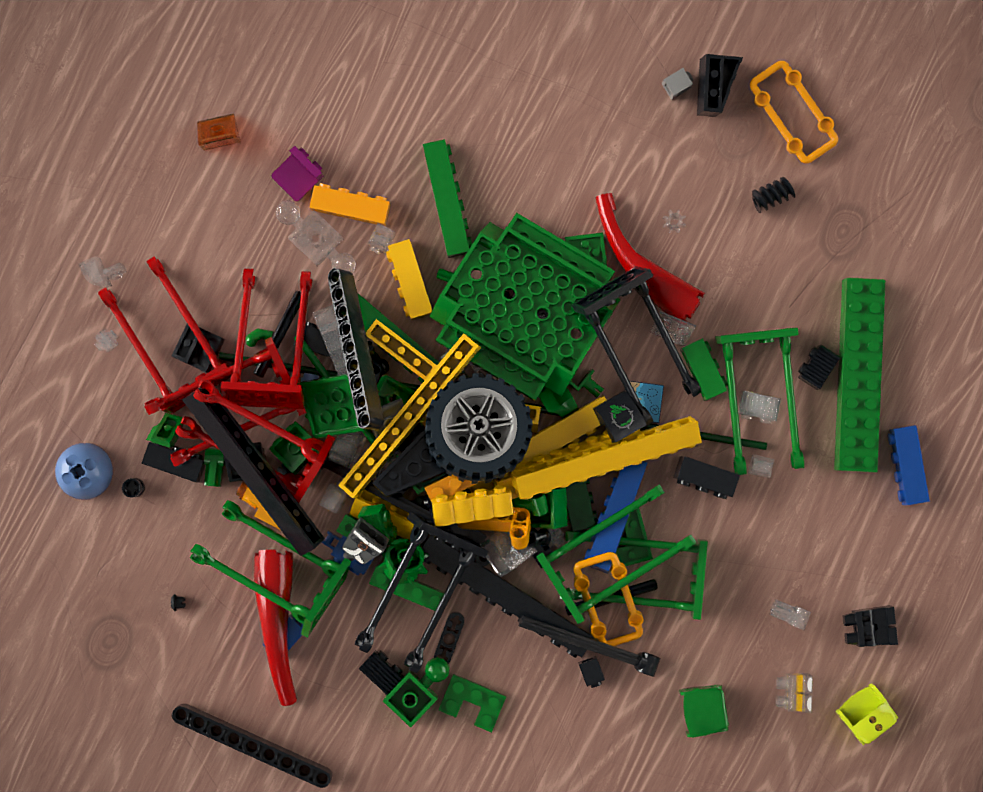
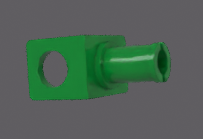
[569,369,604,398]

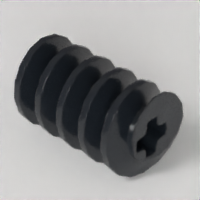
[752,177,795,213]

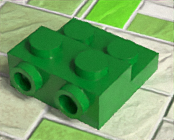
[269,421,318,475]

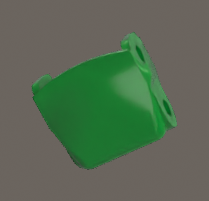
[679,685,729,738]

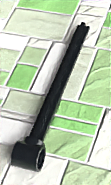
[307,452,434,522]
[518,615,661,677]

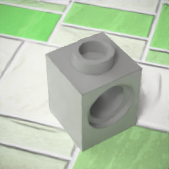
[662,68,693,100]

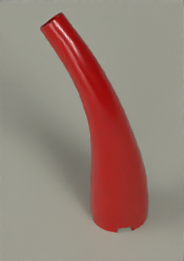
[595,193,705,326]
[254,549,297,706]

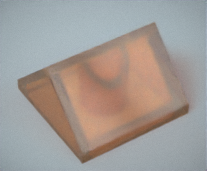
[197,114,241,151]

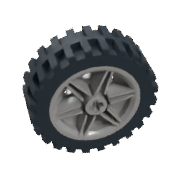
[425,373,533,484]

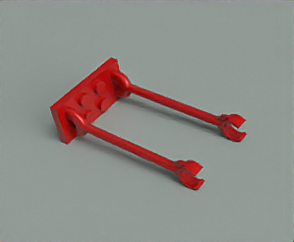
[98,256,232,414]
[221,268,312,409]
[144,337,306,467]
[175,380,335,503]

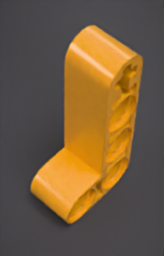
[457,507,531,550]

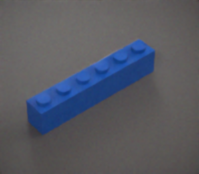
[584,461,648,574]

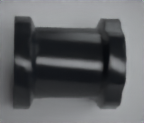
[528,528,551,548]

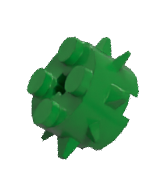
[378,538,429,584]

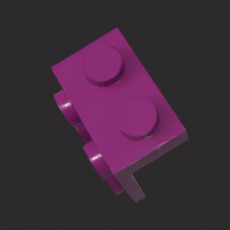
[271,145,324,202]

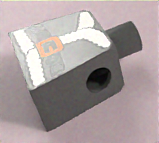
[342,517,390,564]

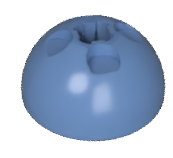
[55,443,113,500]

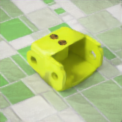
[836,683,898,746]

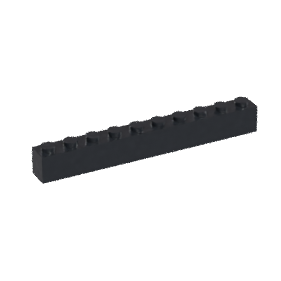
[183,388,325,556]
[422,535,594,658]

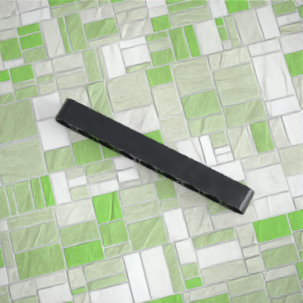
[328,268,384,431]
[172,704,333,788]

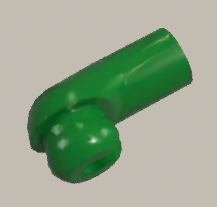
[246,328,274,347]

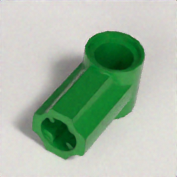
[204,448,225,487]
[512,493,549,516]

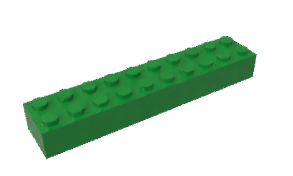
[834,278,886,472]

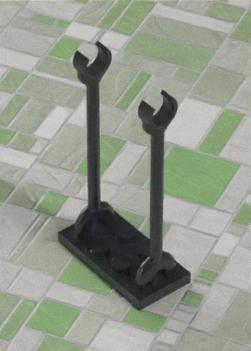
[571,266,702,427]
[354,511,488,673]

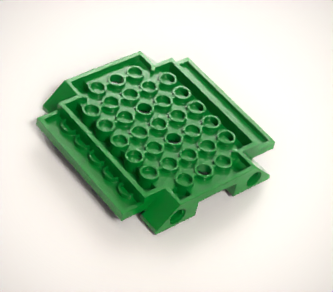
[430,212,621,401]

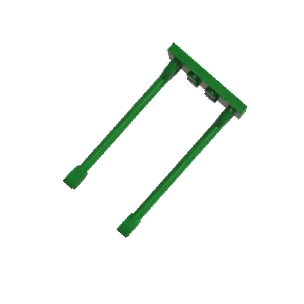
[715,328,804,475]
[536,484,697,624]
[190,500,352,638]
[560,531,708,620]

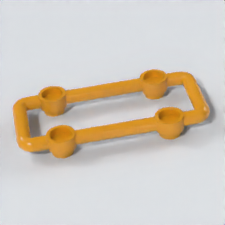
[750,61,838,164]
[573,552,644,646]

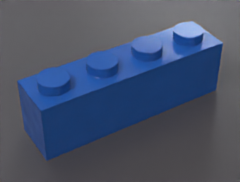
[888,425,930,505]

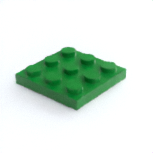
[300,374,366,438]

